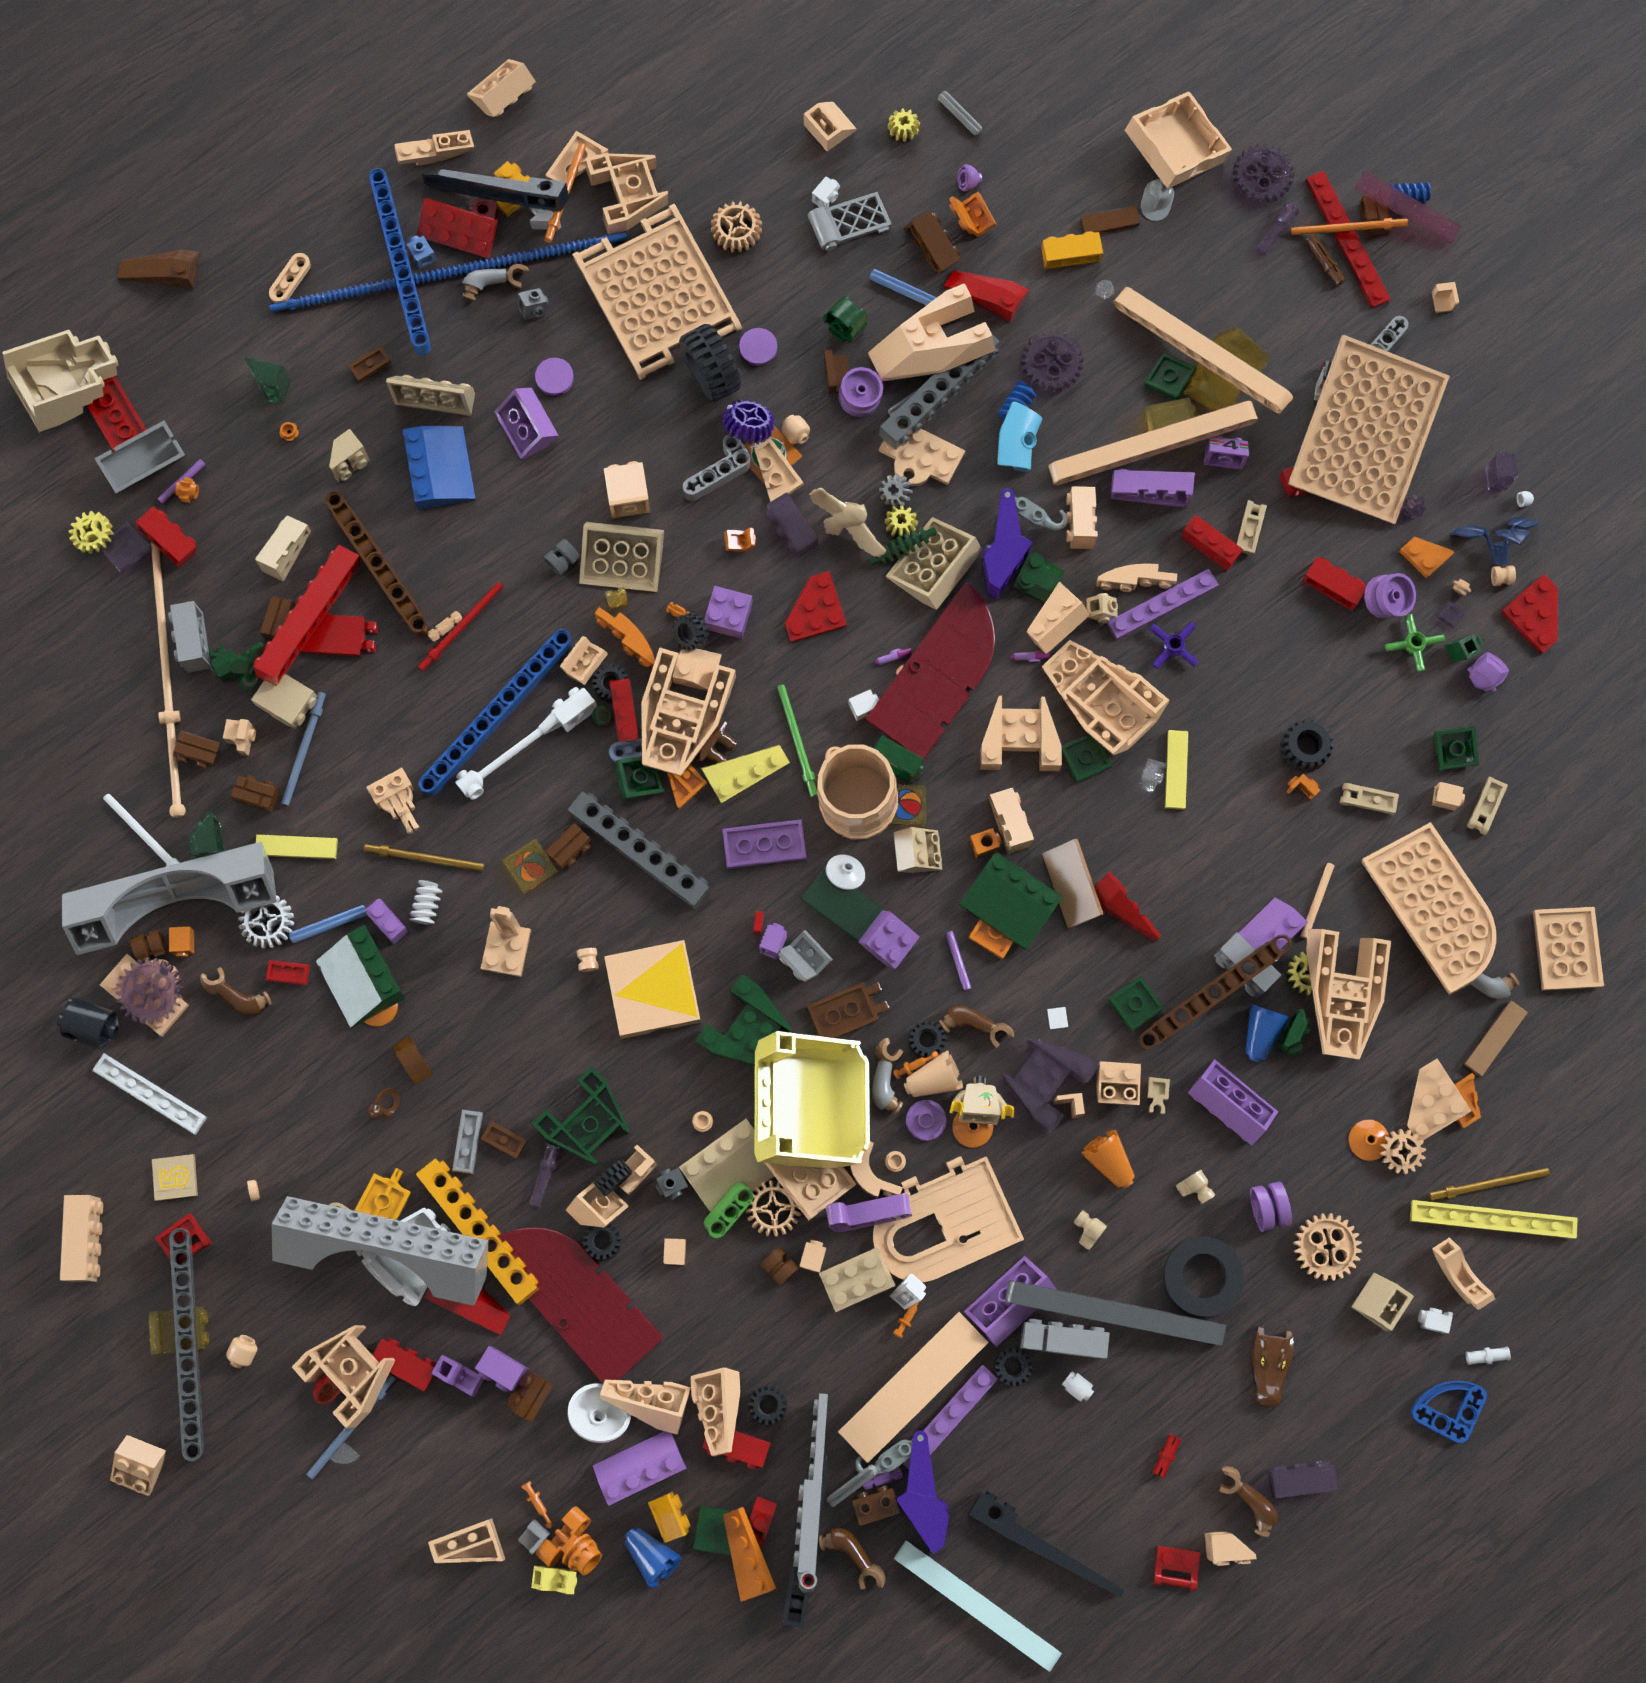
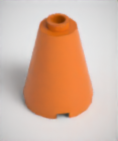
[1081,1129,1135,1189]

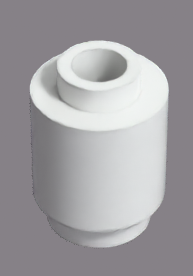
[1062,1371,1094,1402]

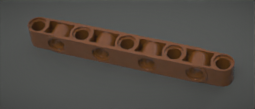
[325,491,429,638]
[1139,934,1292,1049]

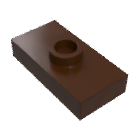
[348,345,392,383]
[481,1121,527,1159]

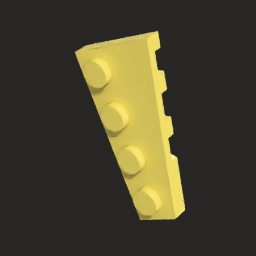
[701,745,790,803]

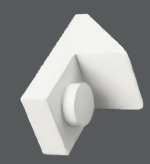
[529,207,561,230]
[890,1274,926,1310]

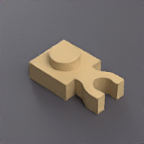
[1147,1077,1170,1114]

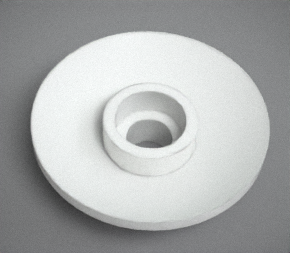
[826,855,865,890]

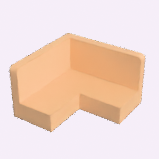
[619,1145,657,1195]

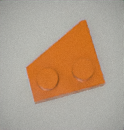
[1399,537,1455,579]
[667,764,708,810]
[1454,1073,1481,1129]

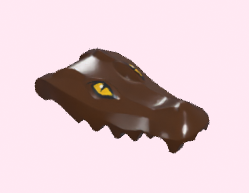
[1251,1326,1294,1407]

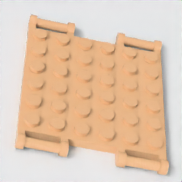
[572,204,742,380]

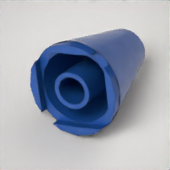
[1245,1004,1290,1063]
[624,1528,682,1589]

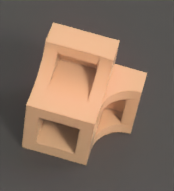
[223,719,256,756]

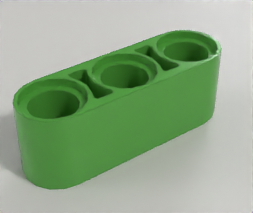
[704,1182,753,1238]

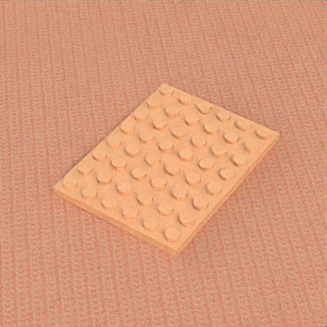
[1288,335,1450,524]

